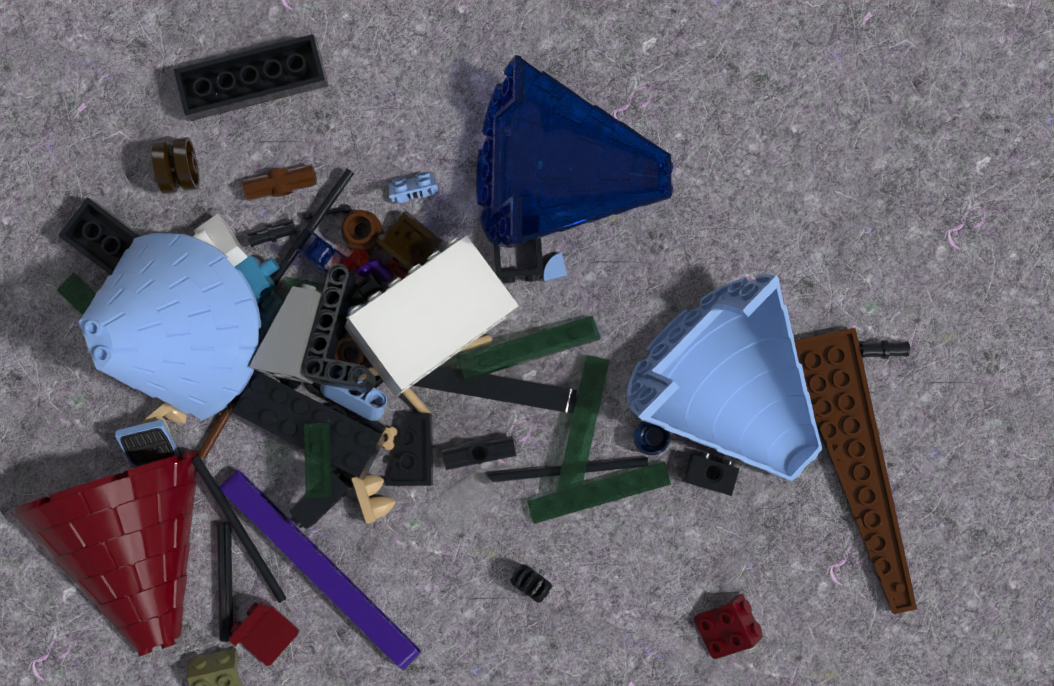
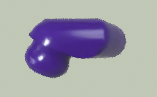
[357,259,393,282]

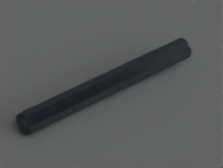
[217,522,233,642]

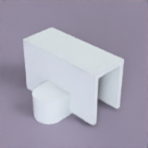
[192,214,248,267]

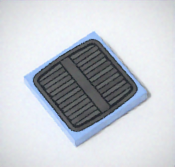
[115,419,179,468]

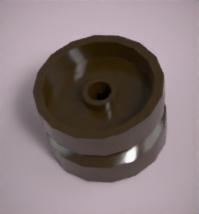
[152,137,200,194]

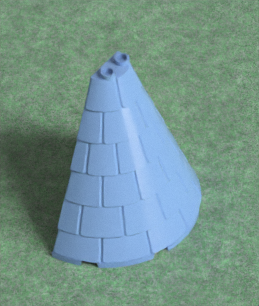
[79,233,261,421]
[627,274,822,481]

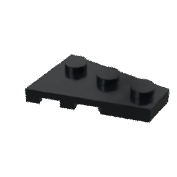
[385,413,433,486]

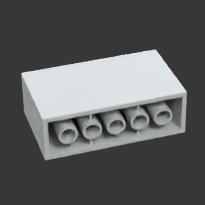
[344,236,519,397]

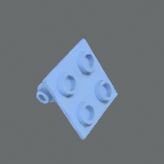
[388,171,439,204]

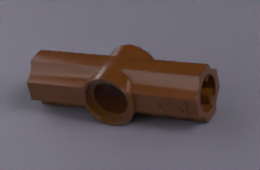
[242,164,318,201]

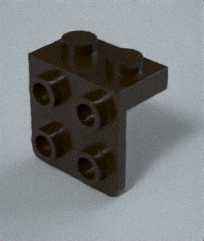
[376,211,442,270]

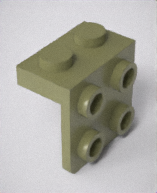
[187,648,243,686]

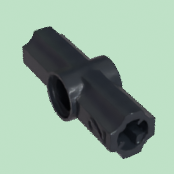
[442,436,516,470]

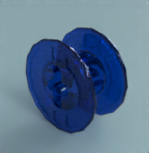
[294,229,346,273]

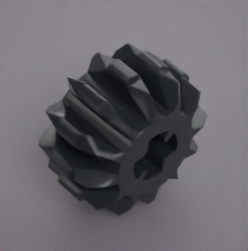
[510,564,552,603]

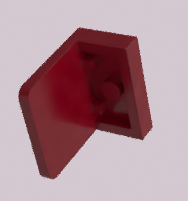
[694,593,763,659]
[228,599,299,666]

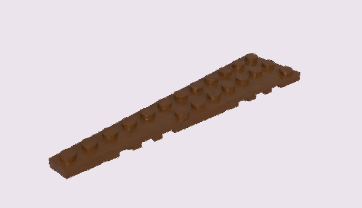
[794,328,917,614]

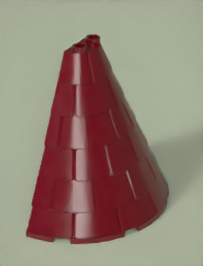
[11,450,198,656]

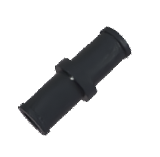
[247,219,297,248]
[859,340,910,359]

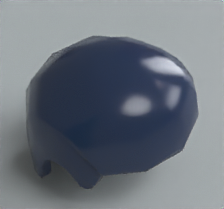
[633,421,671,455]

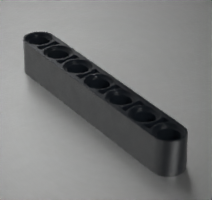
[412,366,577,414]

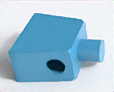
[235,256,280,305]

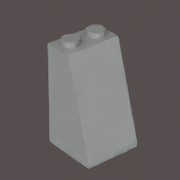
[250,284,327,384]

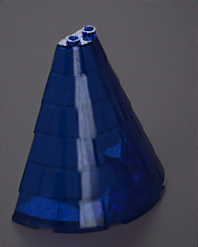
[476,55,673,248]

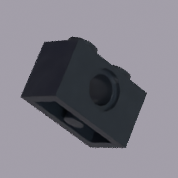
[683,451,740,496]

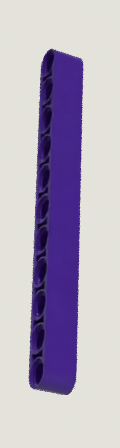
[219,469,421,670]

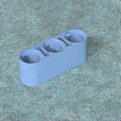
[320,370,387,421]

